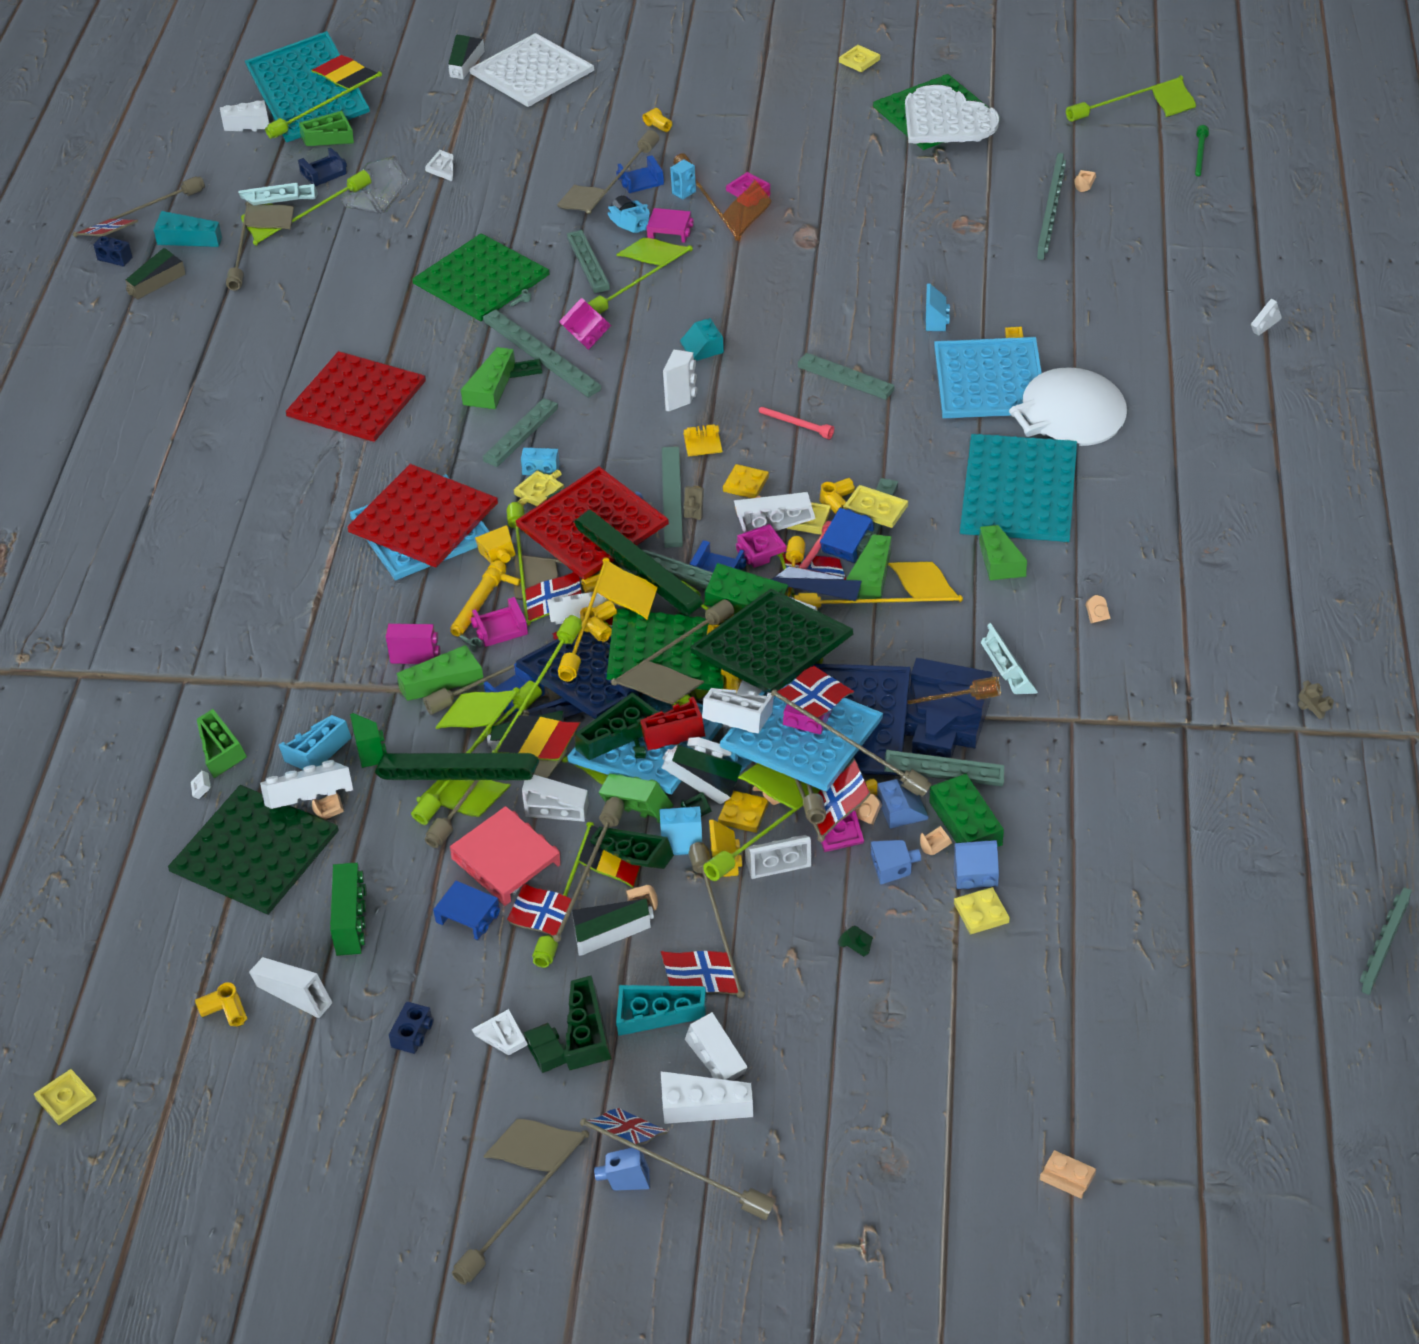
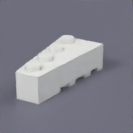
[547,592,625,625]
[260,760,353,809]
[661,1071,753,1124]

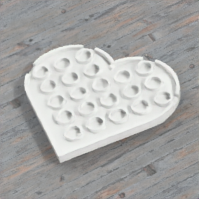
[905,85,999,144]

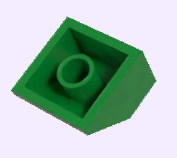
[350,713,387,768]

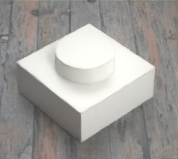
[191,771,211,799]

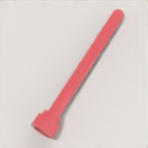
[759,407,834,439]
[799,521,832,569]

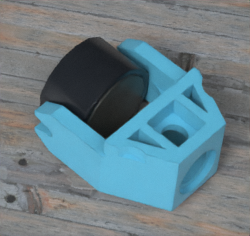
[607,195,650,233]

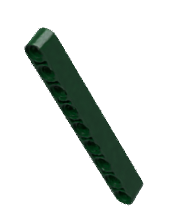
[574,510,703,616]
[375,753,539,780]

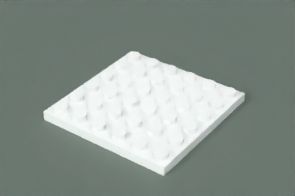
[470,33,594,107]

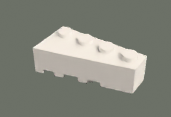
[734,492,816,533]

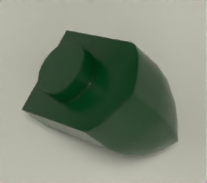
[680,792,712,817]
[838,926,873,957]

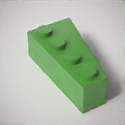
[461,347,515,409]
[846,534,891,603]
[396,645,484,701]

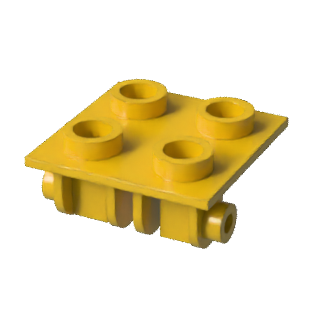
[683,424,722,456]

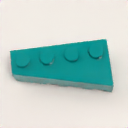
[154,211,222,247]
[616,985,707,1036]

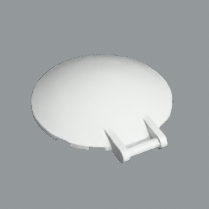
[1009,368,1127,446]

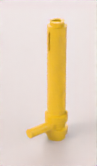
[450,560,521,637]

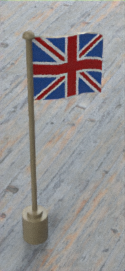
[580,1108,776,1220]

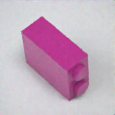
[386,623,440,664]
[783,704,832,735]

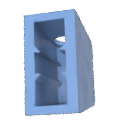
[871,840,921,884]
[594,1148,650,1190]

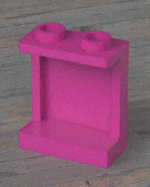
[647,208,694,243]
[559,298,611,350]
[470,597,528,647]

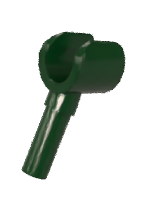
[634,738,646,758]

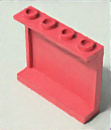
[450,806,560,906]

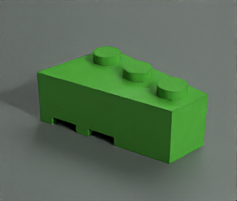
[299,111,354,146]
[979,525,1027,580]
[197,709,247,778]
[598,774,673,823]

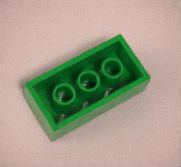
[704,563,788,614]
[929,774,1004,847]
[330,862,367,956]

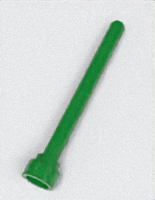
[1195,125,1209,177]

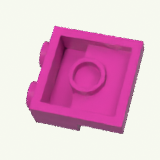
[726,172,771,208]
[736,524,786,568]
[821,810,864,852]

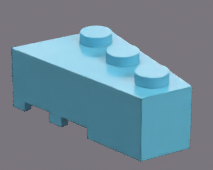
[279,715,352,770]

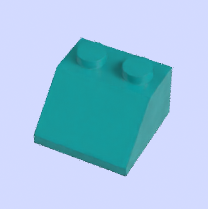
[680,318,724,361]

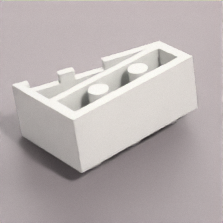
[522,775,589,822]
[685,1012,747,1081]

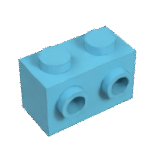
[670,159,696,200]
[521,448,560,475]

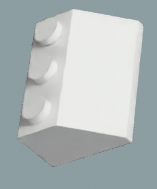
[663,350,697,411]
[745,835,811,879]

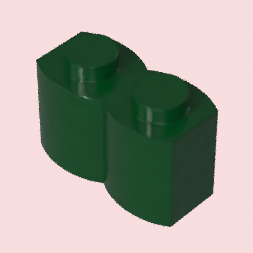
[524,1022,566,1073]

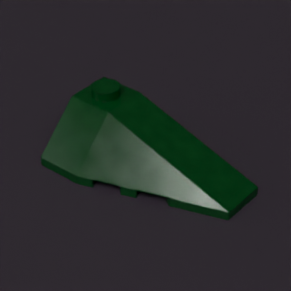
[590,826,674,869]

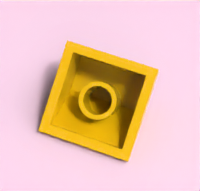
[709,820,742,877]

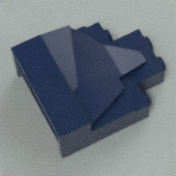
[905,658,993,758]

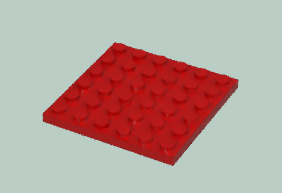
[286,351,426,442]
[347,464,498,568]
[516,466,669,580]

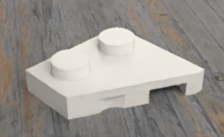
[425,150,453,181]
[1251,299,1282,336]
[687,737,731,758]
[472,1009,528,1055]

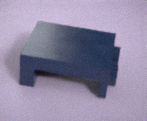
[298,147,347,187]

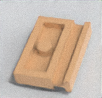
[1040,1150,1096,1199]

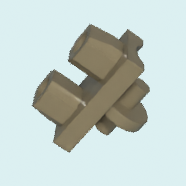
[683,486,704,520]
[1298,680,1334,719]

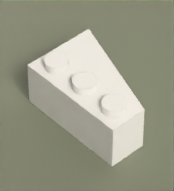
[220,100,269,132]
[702,688,774,734]

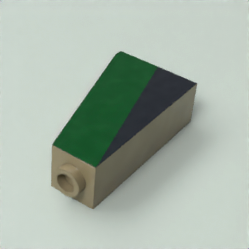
[125,248,186,300]

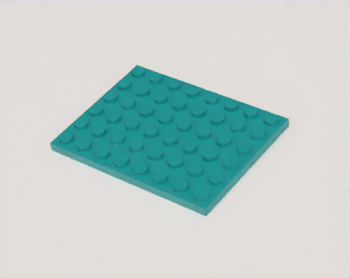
[245,31,370,143]
[960,434,1077,542]

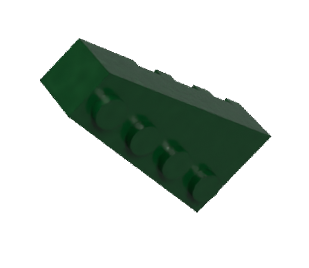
[575,692,658,760]
[564,975,612,1071]

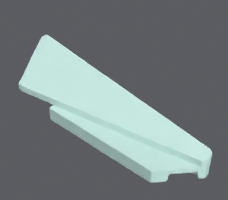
[238,183,318,206]
[981,623,1038,694]

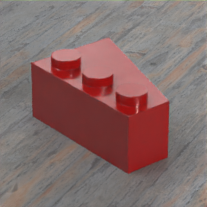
[640,696,705,750]

